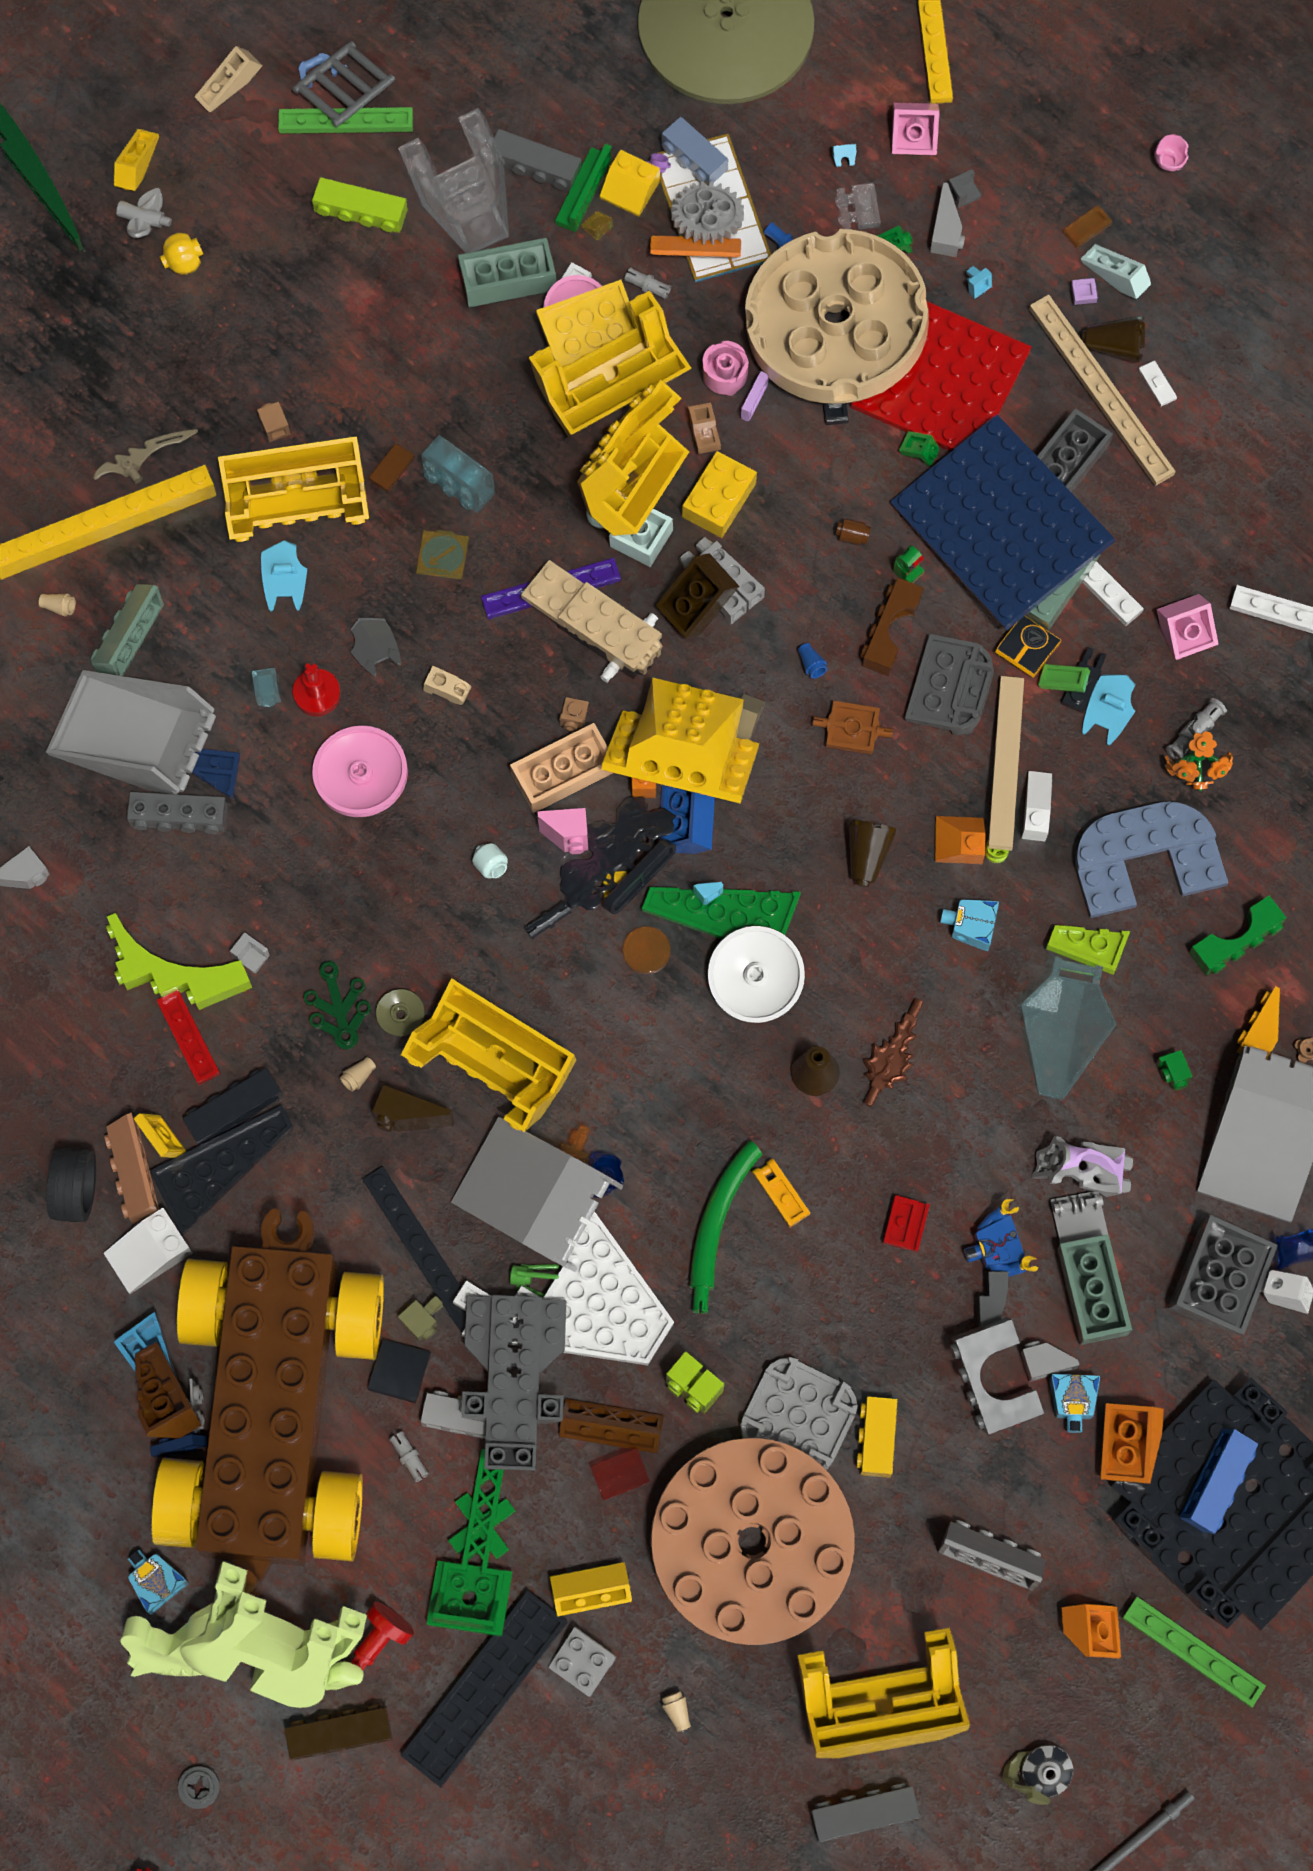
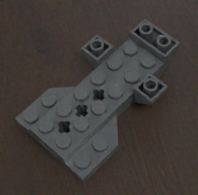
[461,1295,567,1471]

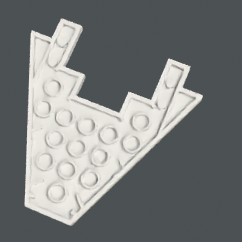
[453,1212,674,1366]

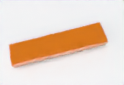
[651,236,741,257]

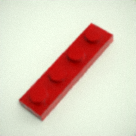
[157,990,220,1085]

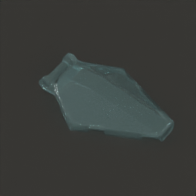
[1021,956,1117,1100]

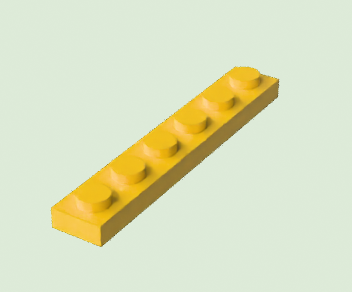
[917,0,953,104]

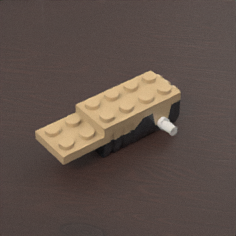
[521,560,663,683]

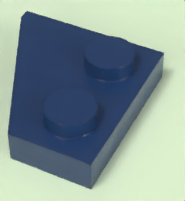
[191,749,240,799]
[150,1431,209,1458]

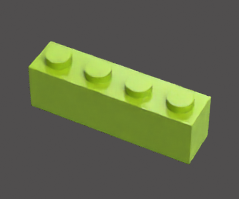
[312,177,408,233]

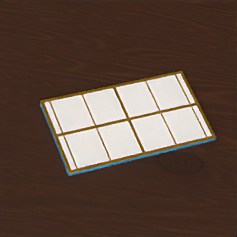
[651,134,771,282]

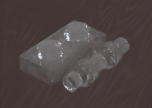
[835,183,881,230]

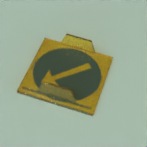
[416,530,469,580]

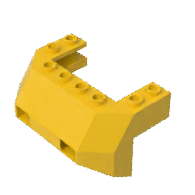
[529,291,691,437]
[577,380,689,536]
[218,437,369,542]
[401,978,576,1132]
[798,1628,970,1758]

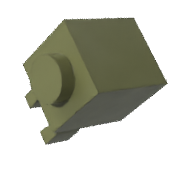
[398,1296,443,1343]

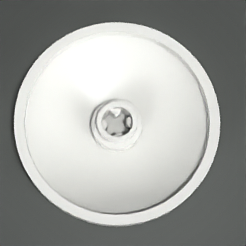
[708,926,805,1023]

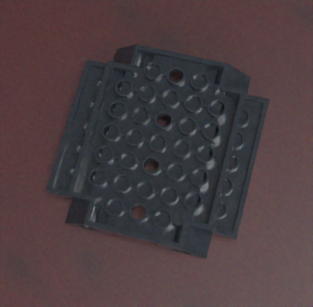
[1111,1378,1313,1631]

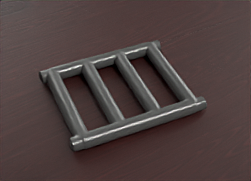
[292,41,395,127]

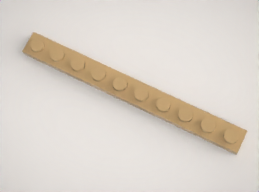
[1029,295,1175,486]

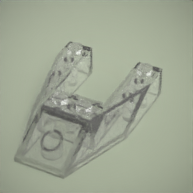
[398,108,509,253]

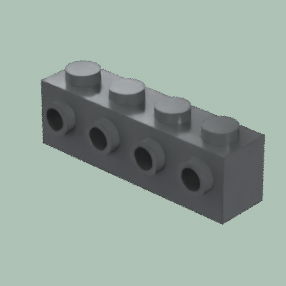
[127,792,228,834]

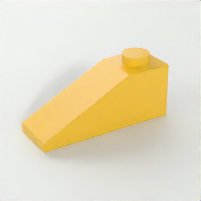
[114,129,159,191]

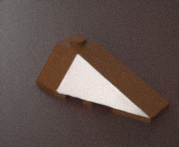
[135,1342,202,1438]

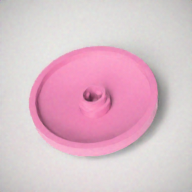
[312,726,408,817]

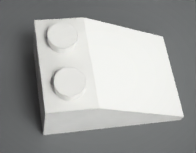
[104,1208,193,1294]

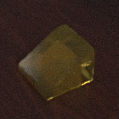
[581,211,613,241]

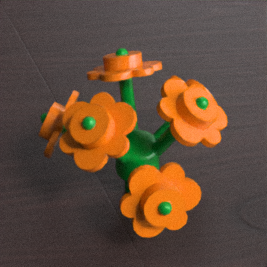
[1165,731,1233,791]

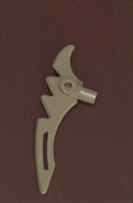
[93,429,198,484]

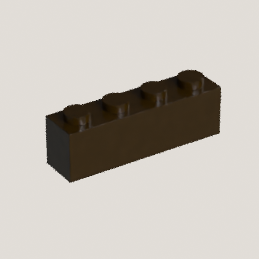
[284,1704,393,1761]

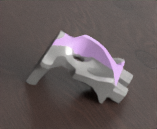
[1032,1136,1133,1197]

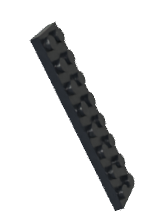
[401,1591,568,1788]

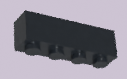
[182,1068,284,1146]

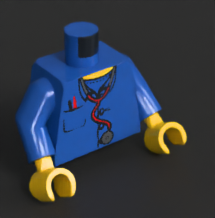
[964,1199,1038,1277]

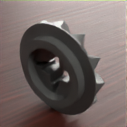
[178,1767,219,1809]

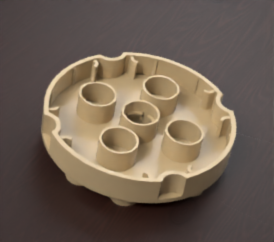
[745,229,929,404]

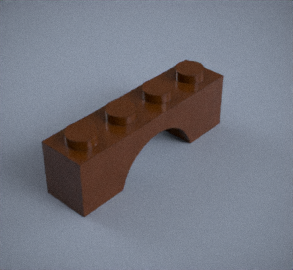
[861,578,924,676]

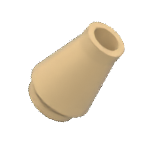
[39,594,76,617]
[340,1057,376,1092]
[662,1691,691,1732]

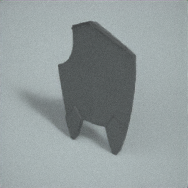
[350,618,401,677]

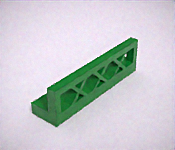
[555,144,612,232]

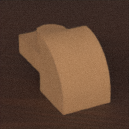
[688,402,721,454]

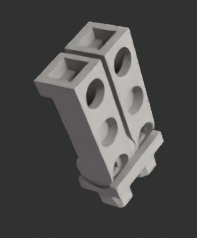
[680,537,765,625]

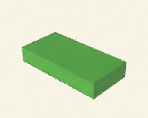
[1038,664,1090,692]

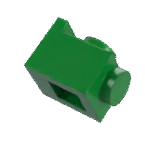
[1156,1050,1193,1091]

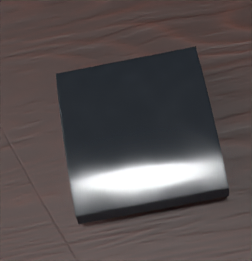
[368,1339,431,1404]

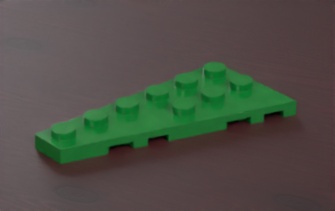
[642,887,801,940]

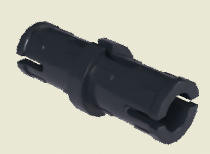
[524,900,572,940]

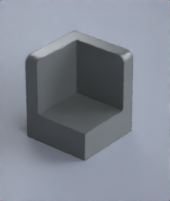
[948,169,981,208]

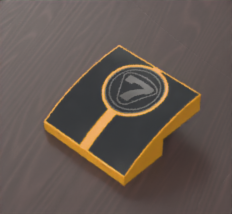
[995,616,1062,678]

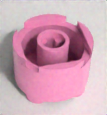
[702,341,748,396]

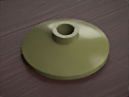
[376,989,425,1037]

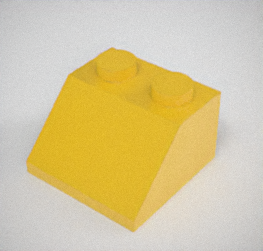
[600,150,660,217]

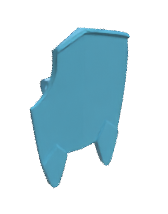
[261,540,307,611]
[1082,674,1136,746]

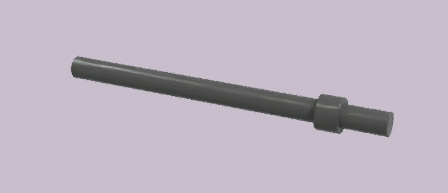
[1094,1791,1195,1871]

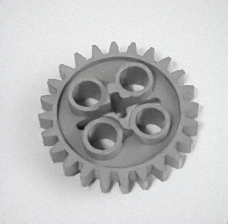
[671,181,744,245]

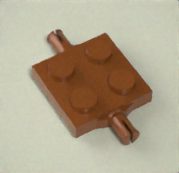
[813,701,893,755]

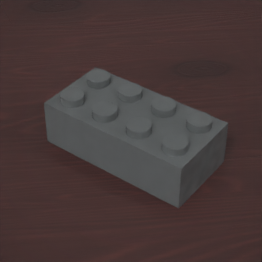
[1037,408,1113,493]

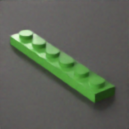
[279,107,413,133]
[1122,1597,1266,1708]

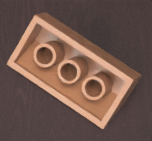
[104,1113,159,1224]

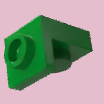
[877,226,913,254]
[899,431,939,466]

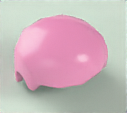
[1154,134,1189,172]

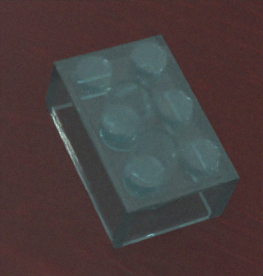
[421,435,495,513]

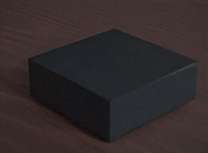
[823,403,849,426]

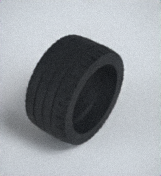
[46,1147,96,1222]

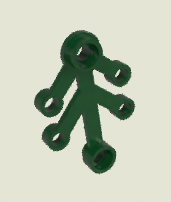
[304,961,371,1050]

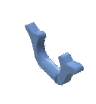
[299,53,347,93]

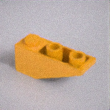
[1237,986,1280,1060]

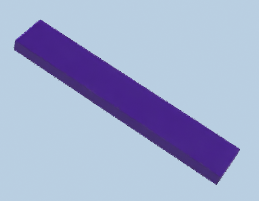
[481,558,621,620]

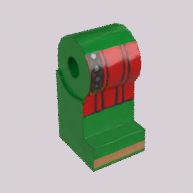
[893,545,925,584]

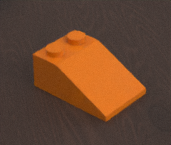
[1101,1403,1164,1484]

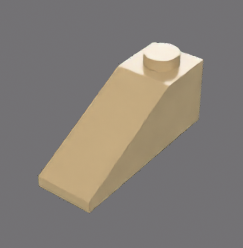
[195,46,262,112]

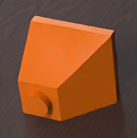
[935,816,985,864]
[1062,1604,1121,1659]

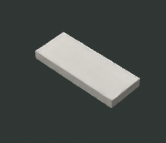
[1138,361,1177,406]

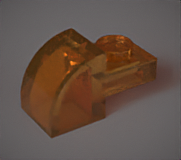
[560,1125,590,1164]

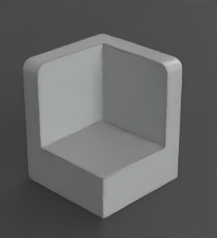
[230,932,270,973]

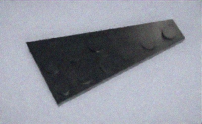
[150,1105,293,1236]

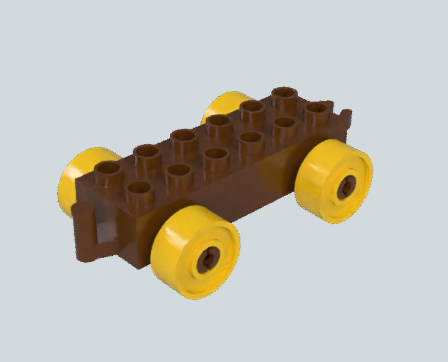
[152,1208,384,1597]

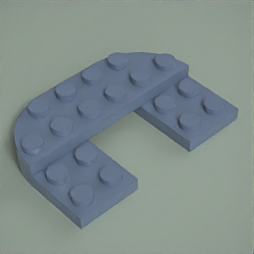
[1075,802,1228,918]

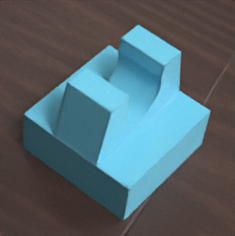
[831,144,856,166]
[966,266,992,299]

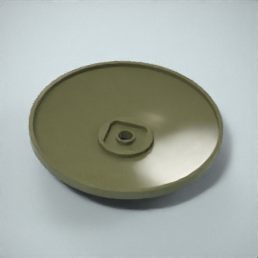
[638,0,814,104]

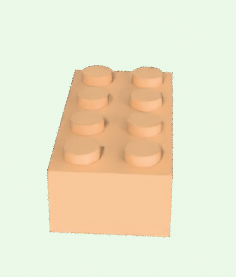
[510,723,613,813]

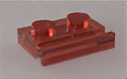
[590,1448,650,1501]

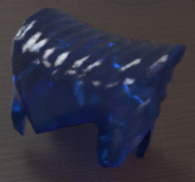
[589,1152,624,1198]
[1276,1228,1313,1271]

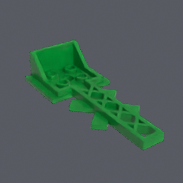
[426,1449,516,1636]

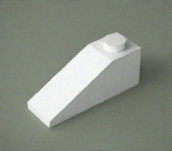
[1022,771,1052,842]

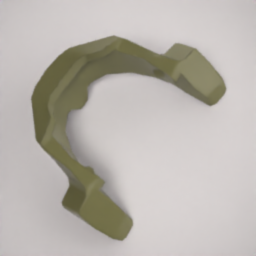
[1002,1745,1050,1805]

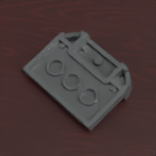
[905,634,994,735]

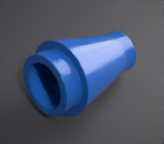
[798,643,827,679]

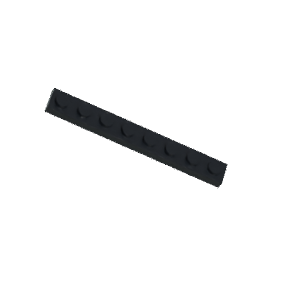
[362,1167,466,1338]

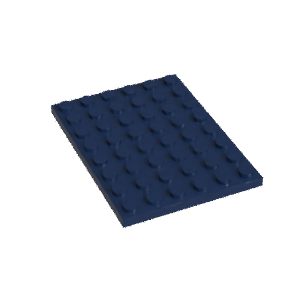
[891,414,1115,631]

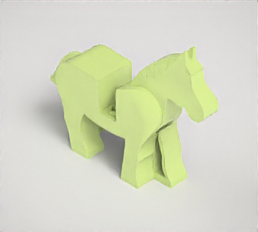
[120,1562,367,1708]

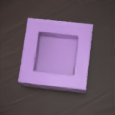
[1071,278,1098,305]

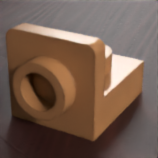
[560,697,589,732]

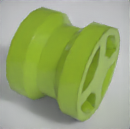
[985,840,1009,863]

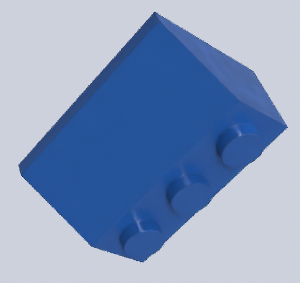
[658,785,715,854]

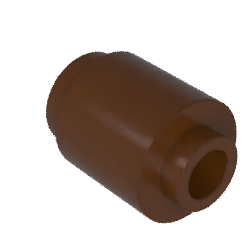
[836,518,871,545]

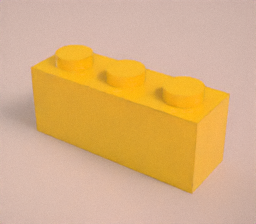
[857,1397,897,1478]
[550,1562,632,1616]

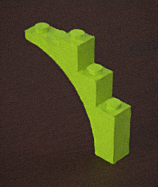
[106,913,252,1010]

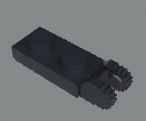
[1062,647,1107,713]

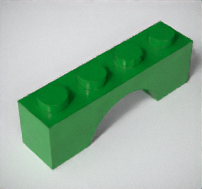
[1189,895,1287,976]

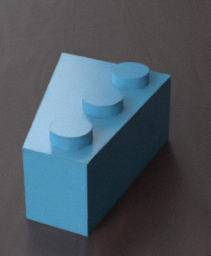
[114,1312,177,1378]

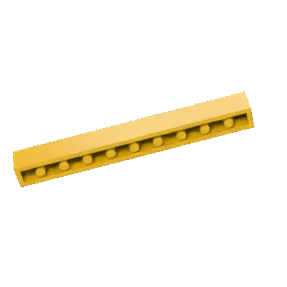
[0,465,217,580]

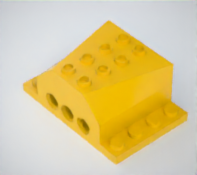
[601,677,759,804]

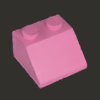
[892,103,939,155]
[1157,594,1218,660]
[538,808,588,854]

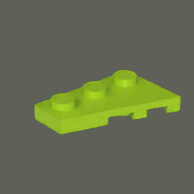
[1046,925,1130,975]

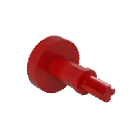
[293,663,341,717]
[350,1602,414,1670]

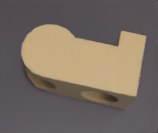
[423,666,471,705]

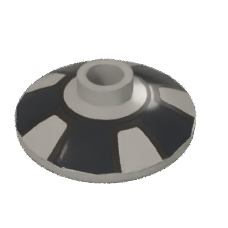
[1022,1745,1073,1797]

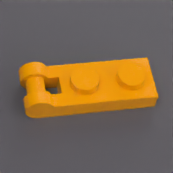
[751,1158,810,1228]

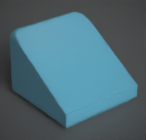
[693,882,723,905]

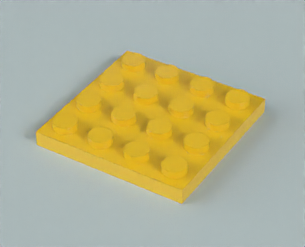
[536,280,636,367]

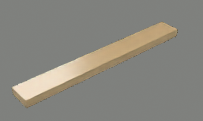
[988,676,1024,851]

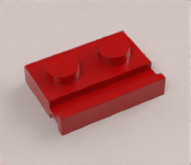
[883,1195,930,1253]

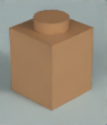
[257,402,290,443]

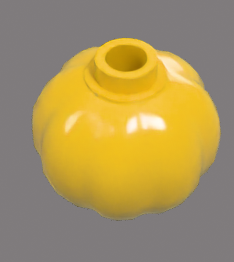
[160,233,204,275]

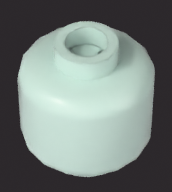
[472,843,508,878]

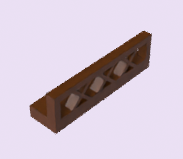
[559,1399,664,1454]

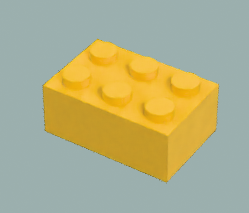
[682,451,757,538]

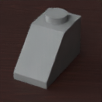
[0,846,50,889]
[1020,1341,1079,1382]

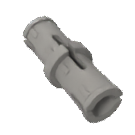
[625,268,671,299]
[390,1431,429,1483]

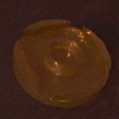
[623,927,671,974]

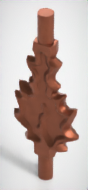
[864,998,924,1107]

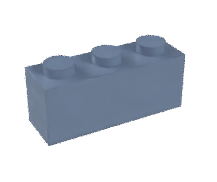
[662,117,728,186]

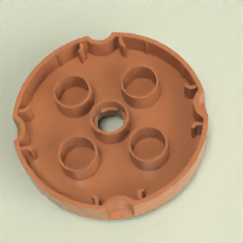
[650,1438,855,1645]

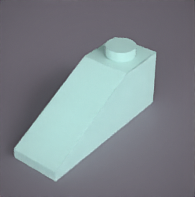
[1081,244,1151,299]

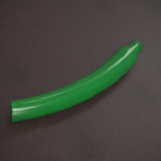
[690,1140,762,1314]

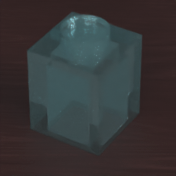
[252,668,281,707]

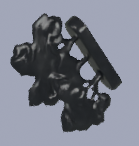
[560,796,676,915]

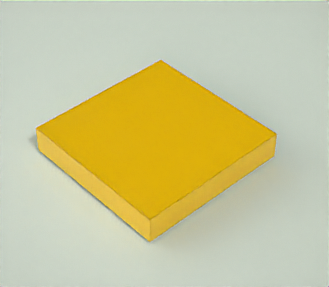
[134,1113,186,1158]

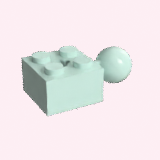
[586,509,673,567]

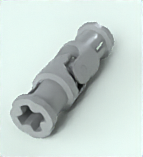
[1166,698,1227,761]

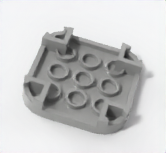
[741,1357,858,1471]

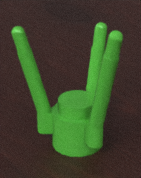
[510,1264,559,1299]

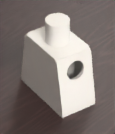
[1260,1270,1313,1314]

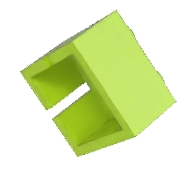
[666,1352,724,1414]

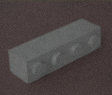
[488,129,582,191]
[811,1783,920,1843]

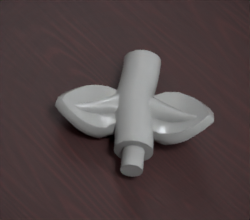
[116,188,172,238]

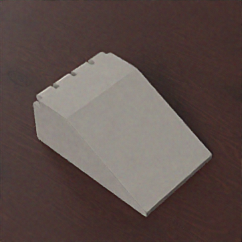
[46,670,216,795]
[1197,1046,1313,1223]
[451,1117,623,1272]

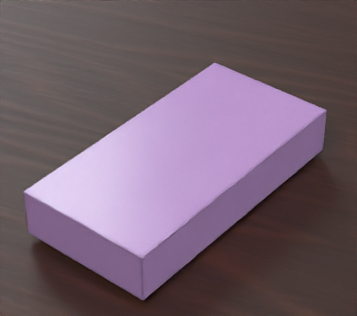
[741,371,768,422]

